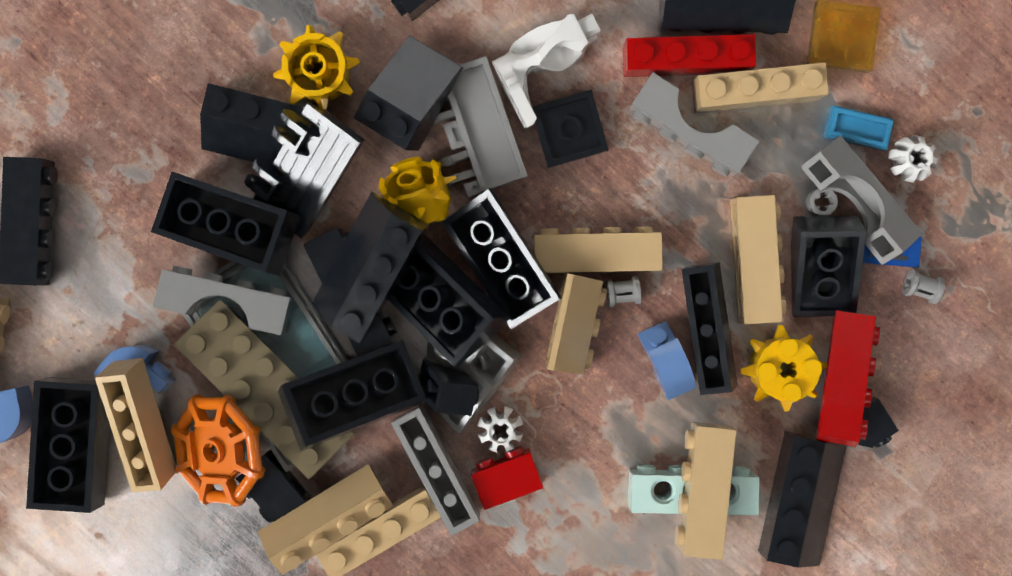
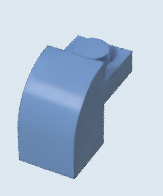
[638,321,696,400]
[93,345,176,393]
[0,385,33,443]

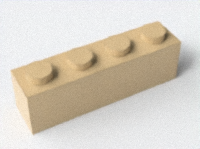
[691,62,829,113]
[730,195,786,325]
[534,226,662,273]
[95,358,176,492]
[675,422,737,560]
[258,464,394,575]
[316,485,441,576]

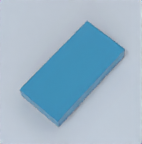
[823,105,894,151]

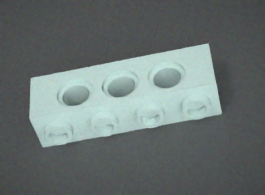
[628,464,760,515]

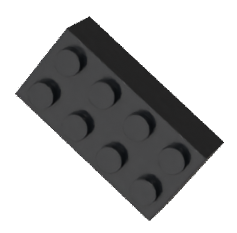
[151,172,301,276]
[277,340,427,451]
[26,377,110,513]

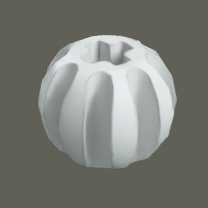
[888,135,939,183]
[477,406,524,453]

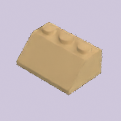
[545,273,607,374]

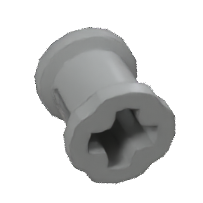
[902,269,946,304]
[606,276,641,307]

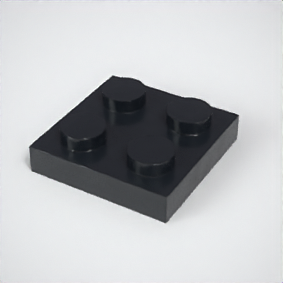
[532,90,609,169]

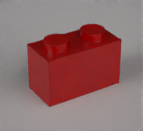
[471,446,543,510]

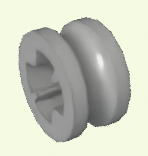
[805,189,838,216]

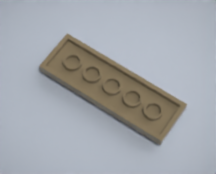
[173,300,355,479]

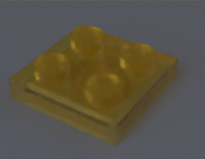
[807,0,881,73]

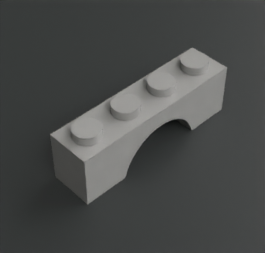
[629,72,760,177]
[801,135,923,265]
[153,265,294,335]

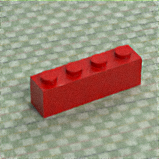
[623,34,756,77]
[816,310,880,447]

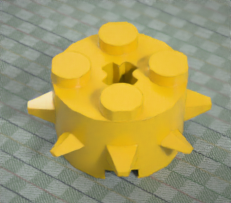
[273,25,360,111]
[378,156,456,224]
[740,325,827,412]

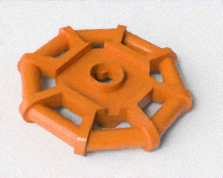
[170,394,265,507]

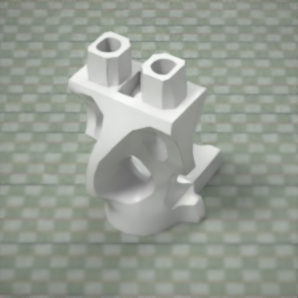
[492,14,601,128]

